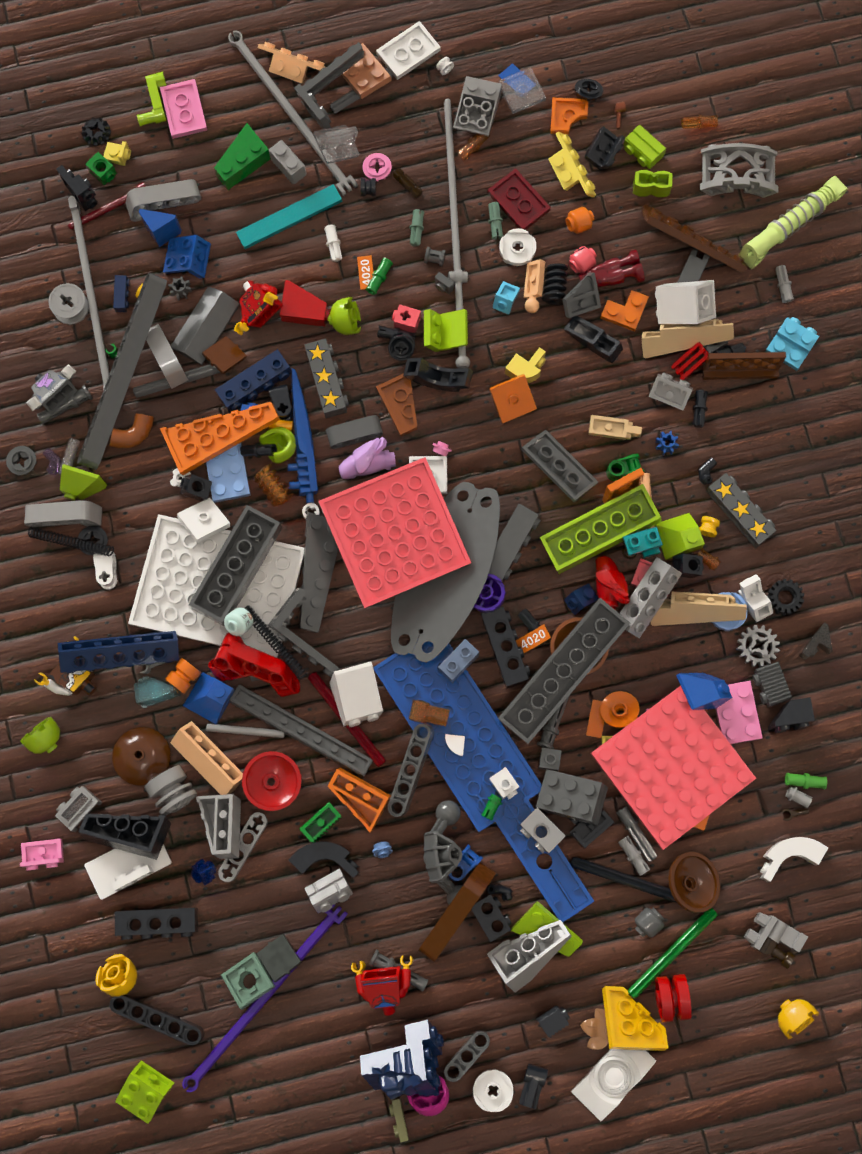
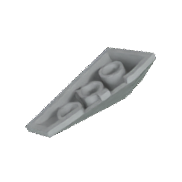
[487,920,572,993]

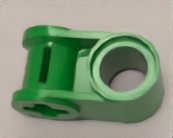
[606,454,645,481]

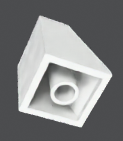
[655,280,716,324]
[330,662,383,727]

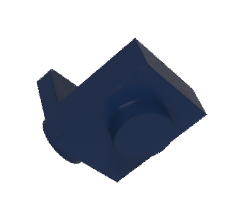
[564,583,599,615]

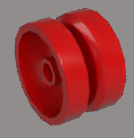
[655,974,692,1023]

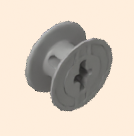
[48,283,89,325]

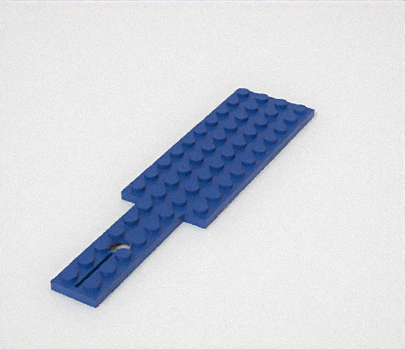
[373,641,594,922]

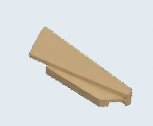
[641,319,734,358]
[651,592,747,626]

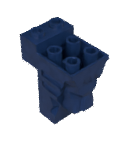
[360,1020,444,1100]

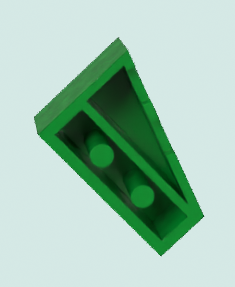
[214,123,271,190]

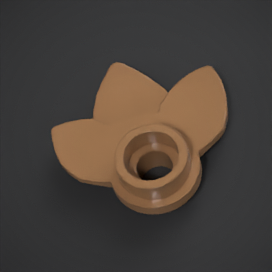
[580,1008,608,1050]

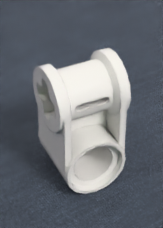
[93,551,117,590]

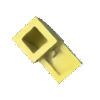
[505,347,546,383]

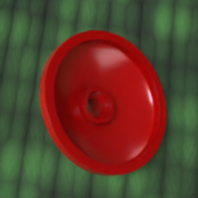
[242,751,301,811]

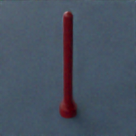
[68,182,146,230]

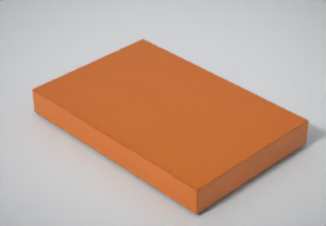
[602,468,644,504]

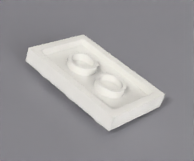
[376,21,441,80]

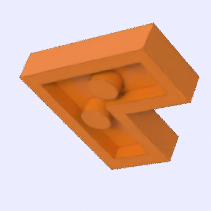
[600,290,649,332]

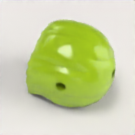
[259,427,296,463]

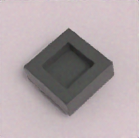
[435,272,454,295]

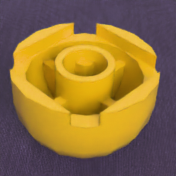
[96,954,137,997]
[778,999,819,1039]

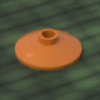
[600,691,640,728]

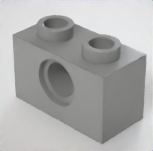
[520,808,565,854]

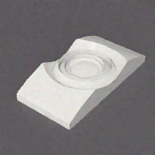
[571,1049,656,1121]

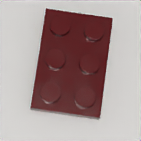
[487,168,551,230]

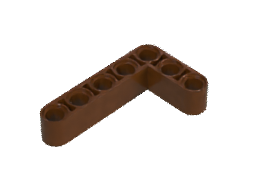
[418,862,496,962]

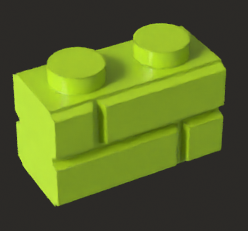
[623,125,666,169]

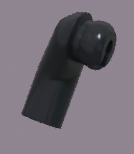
[698,457,717,485]
[487,884,513,901]

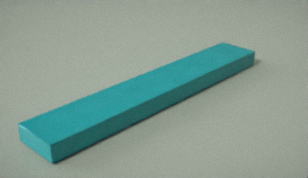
[236,184,342,249]

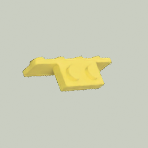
[549,132,596,197]

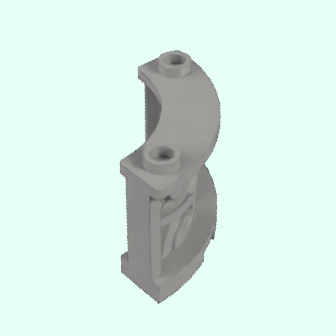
[700,143,778,198]

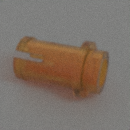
[697,548,721,571]

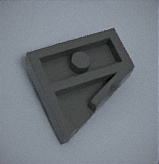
[562,272,601,318]

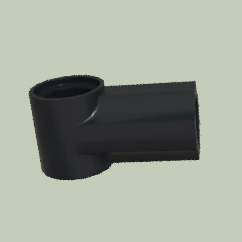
[519,1063,548,1109]

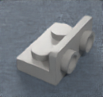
[649,372,693,410]

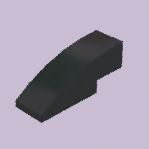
[564,316,623,364]

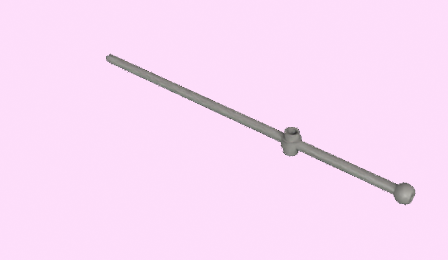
[444,98,470,368]

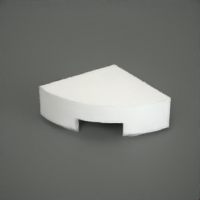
[445,734,465,756]

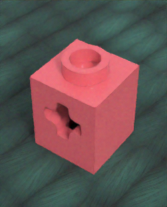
[392,304,421,333]

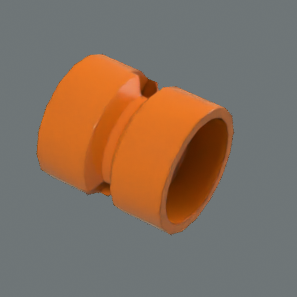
[165,657,201,694]

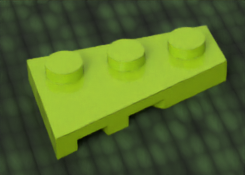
[511,901,583,957]

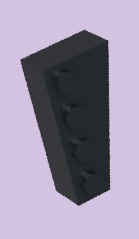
[78,814,171,860]

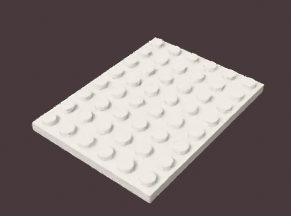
[128,514,304,658]

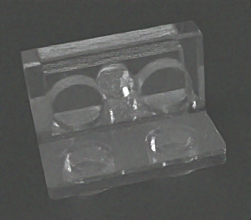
[313,125,359,164]

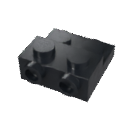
[56,165,97,211]

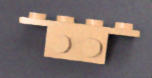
[258,42,325,83]

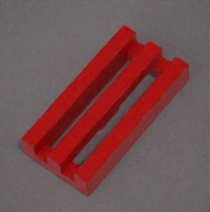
[671,342,709,380]

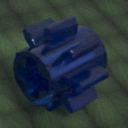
[191,859,216,885]

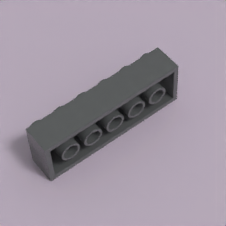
[189,505,283,627]

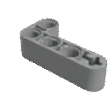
[125,179,201,222]
[146,324,188,389]
[24,501,102,527]

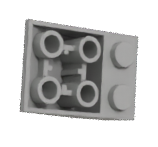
[453,76,502,136]

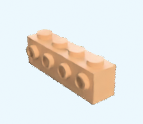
[170,721,243,795]

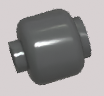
[635,907,664,938]

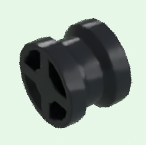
[361,178,376,196]

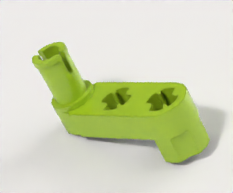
[137,72,167,126]

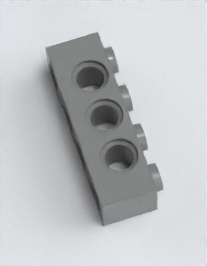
[619,557,682,638]

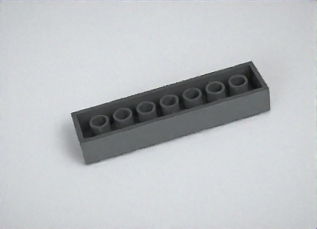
[498,598,630,744]

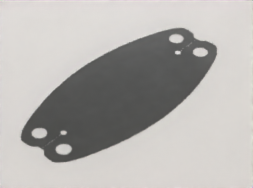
[391,482,500,663]

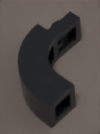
[403,358,473,392]
[289,842,360,879]

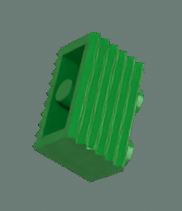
[300,802,342,843]

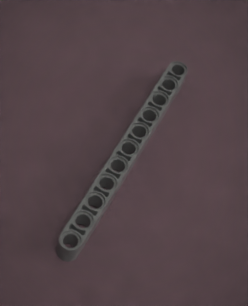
[77,273,167,470]

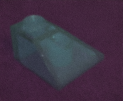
[134,676,181,708]

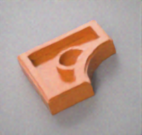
[550,97,588,135]

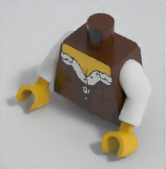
[34,636,97,696]

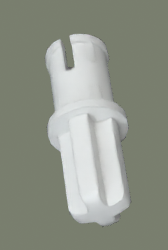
[324,225,342,262]

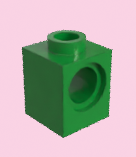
[85,152,117,186]

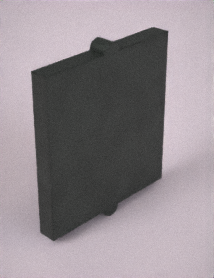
[257,934,302,983]

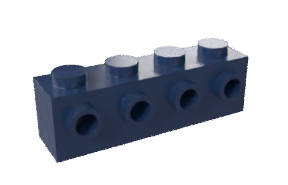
[215,349,291,413]

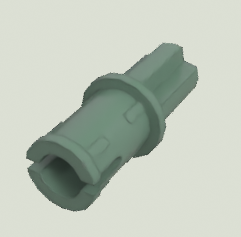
[488,202,504,240]
[409,209,424,247]

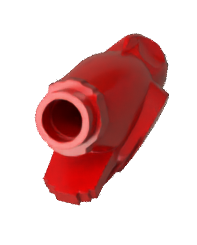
[595,556,630,610]

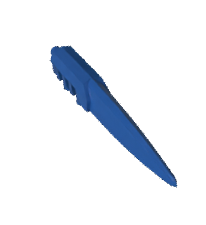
[287,368,318,504]

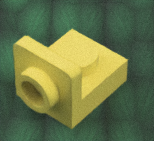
[103,141,131,166]

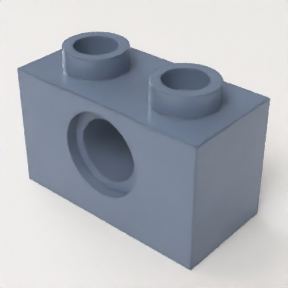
[438,639,479,684]

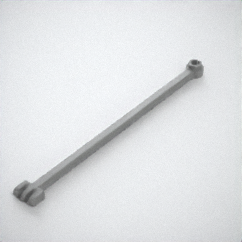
[228,31,358,196]
[68,196,110,388]

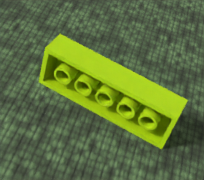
[540,484,662,574]

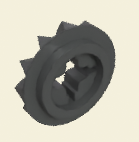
[6,446,37,476]

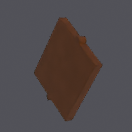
[202,336,247,374]

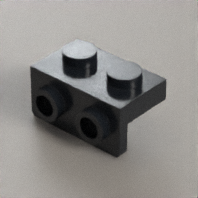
[584,126,625,170]

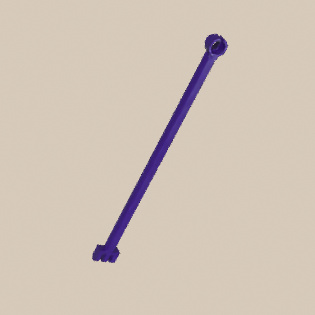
[182,904,348,1092]

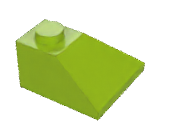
[60,464,107,501]
[654,513,705,560]

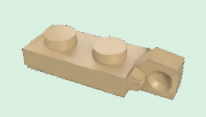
[588,415,642,440]

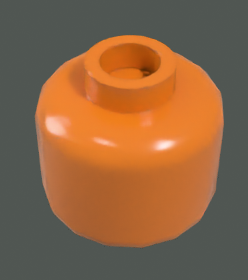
[566,207,594,234]

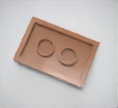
[341,43,392,99]

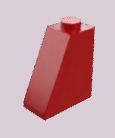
[280,280,330,327]

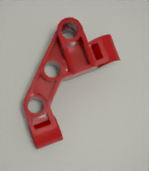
[208,632,300,697]

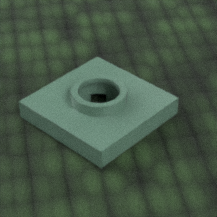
[221,952,275,1010]

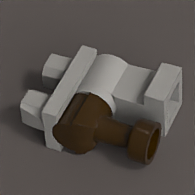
[744,912,808,969]

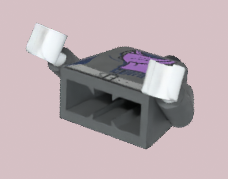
[26,364,78,415]

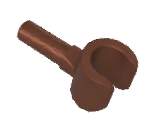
[614,102,626,129]

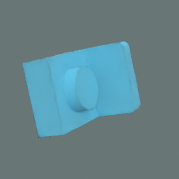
[493,281,520,314]

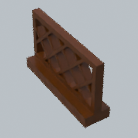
[702,352,786,380]

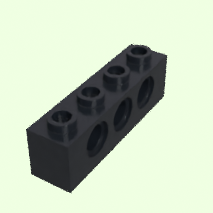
[481,606,531,689]
[115,908,198,940]

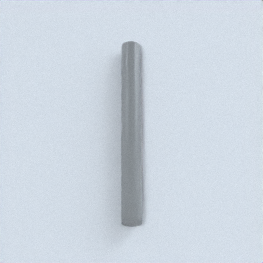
[206,724,284,738]

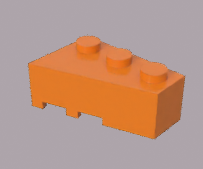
[328,767,391,832]

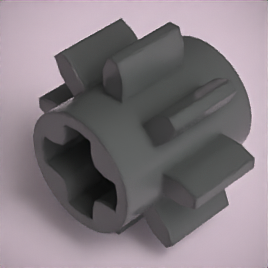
[168,276,192,301]

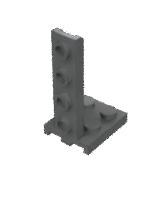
[294,42,365,134]
[267,588,341,678]

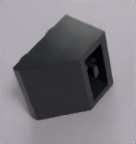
[768,697,815,733]

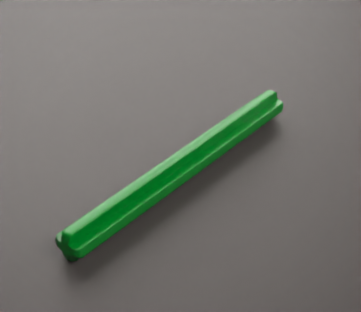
[628,908,718,999]

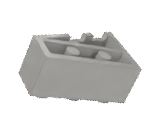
[196,794,241,859]

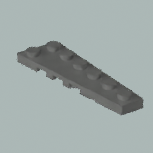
[298,512,338,633]

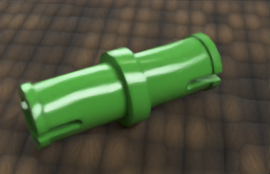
[785,773,827,789]

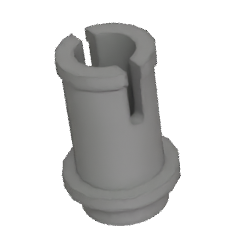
[785,786,813,808]

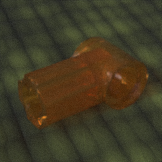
[409,700,450,727]

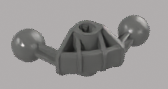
[423,800,463,905]

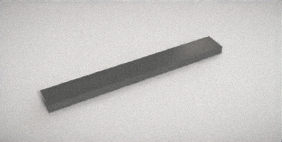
[229,684,373,778]

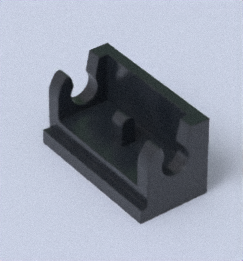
[569,809,614,849]

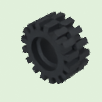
[767,579,804,616]

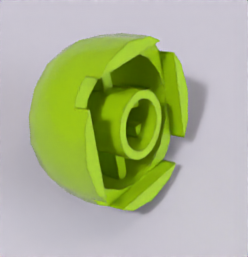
[328,297,361,335]
[20,716,60,754]

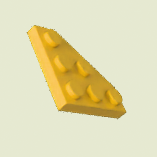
[602,986,668,1051]

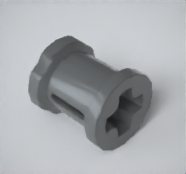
[424,247,446,266]

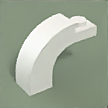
[760,837,828,882]

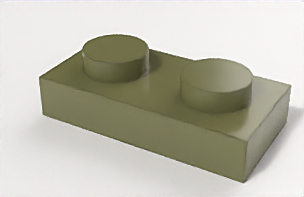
[389,1097,409,1143]

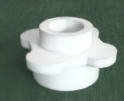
[170,468,191,487]

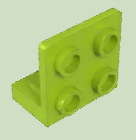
[424,309,468,352]
[116,1060,174,1124]

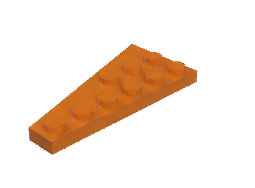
[160,402,281,475]

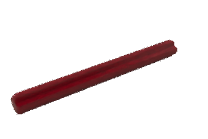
[308,672,386,767]

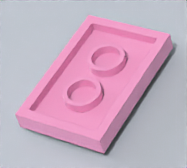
[160,79,207,139]
[715,681,763,744]

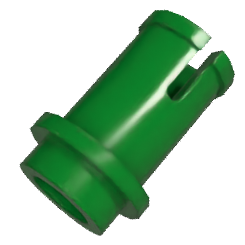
[481,794,502,820]

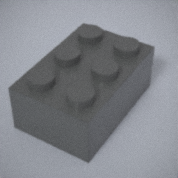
[536,769,608,826]

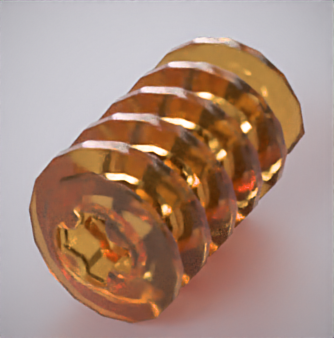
[254,464,294,507]

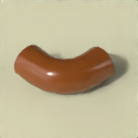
[109,413,154,448]

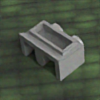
[55,786,102,832]

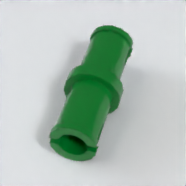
[366,258,393,295]

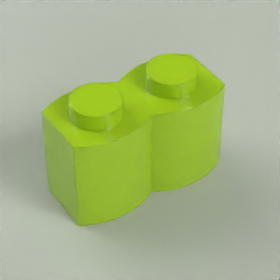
[633,170,672,197]

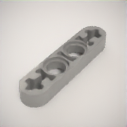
[218,812,268,882]

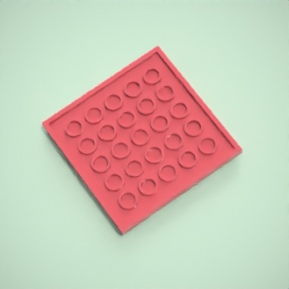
[318,457,471,609]
[590,685,756,850]

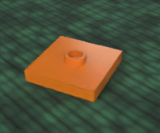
[489,374,537,423]

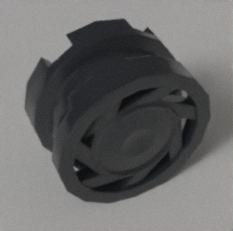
[388,331,415,361]

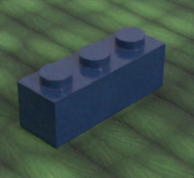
[113,275,130,312]

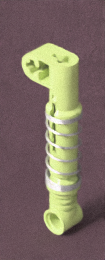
[739,176,848,269]

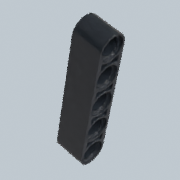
[109,994,205,1045]

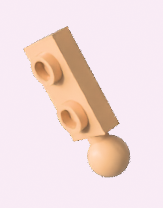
[524,259,545,313]

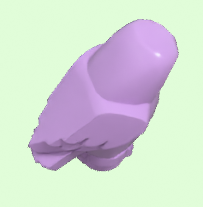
[339,437,396,479]

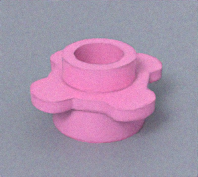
[433,441,452,456]

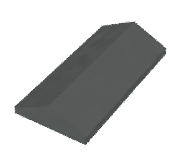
[171,286,240,365]
[521,430,598,502]

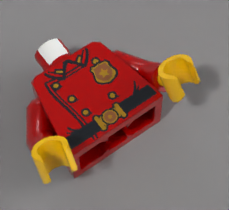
[234,281,283,335]

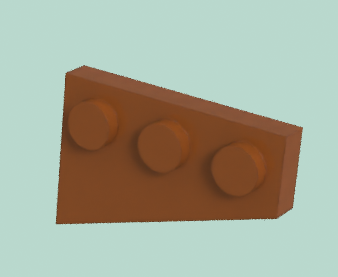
[376,373,418,437]

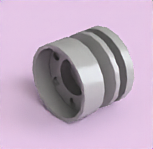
[144,765,197,815]

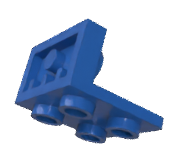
[163,235,211,278]

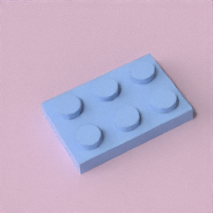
[206,443,251,503]

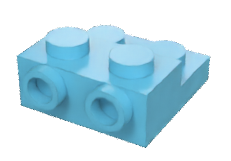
[765,317,819,371]

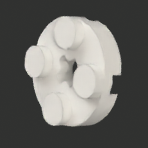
[499,228,536,266]
[473,1069,513,1112]

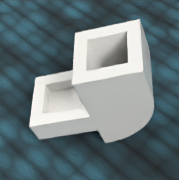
[738,574,773,622]

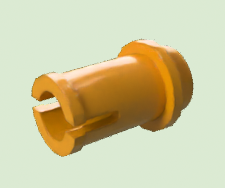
[269,420,293,432]

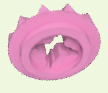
[363,153,392,182]

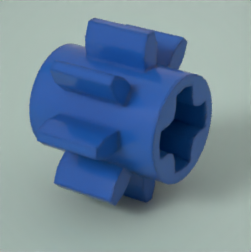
[655,431,679,455]

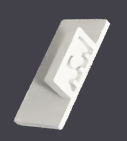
[84,844,172,900]

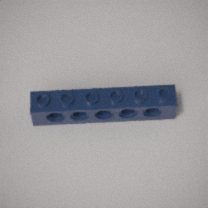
[58,631,179,673]

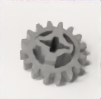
[736,625,780,667]

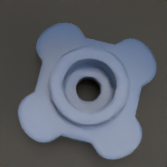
[372,841,393,858]

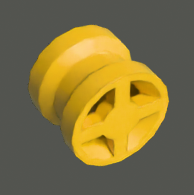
[699,516,720,537]

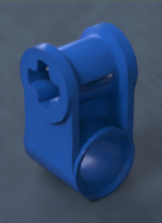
[448,844,483,882]

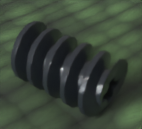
[542,263,568,306]

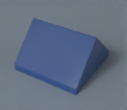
[139,209,182,247]

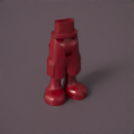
[578,249,645,287]

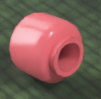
[569,246,597,274]

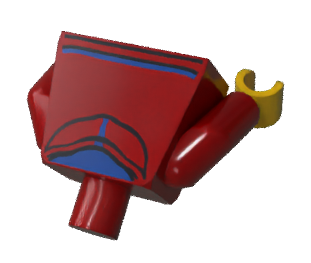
[351,955,413,1016]

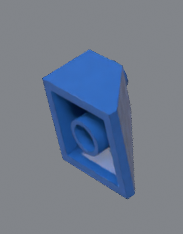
[183,672,235,724]
[676,672,733,710]

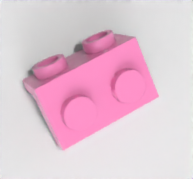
[20,839,64,871]

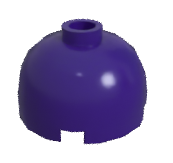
[473,574,506,613]

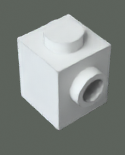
[489,767,519,800]

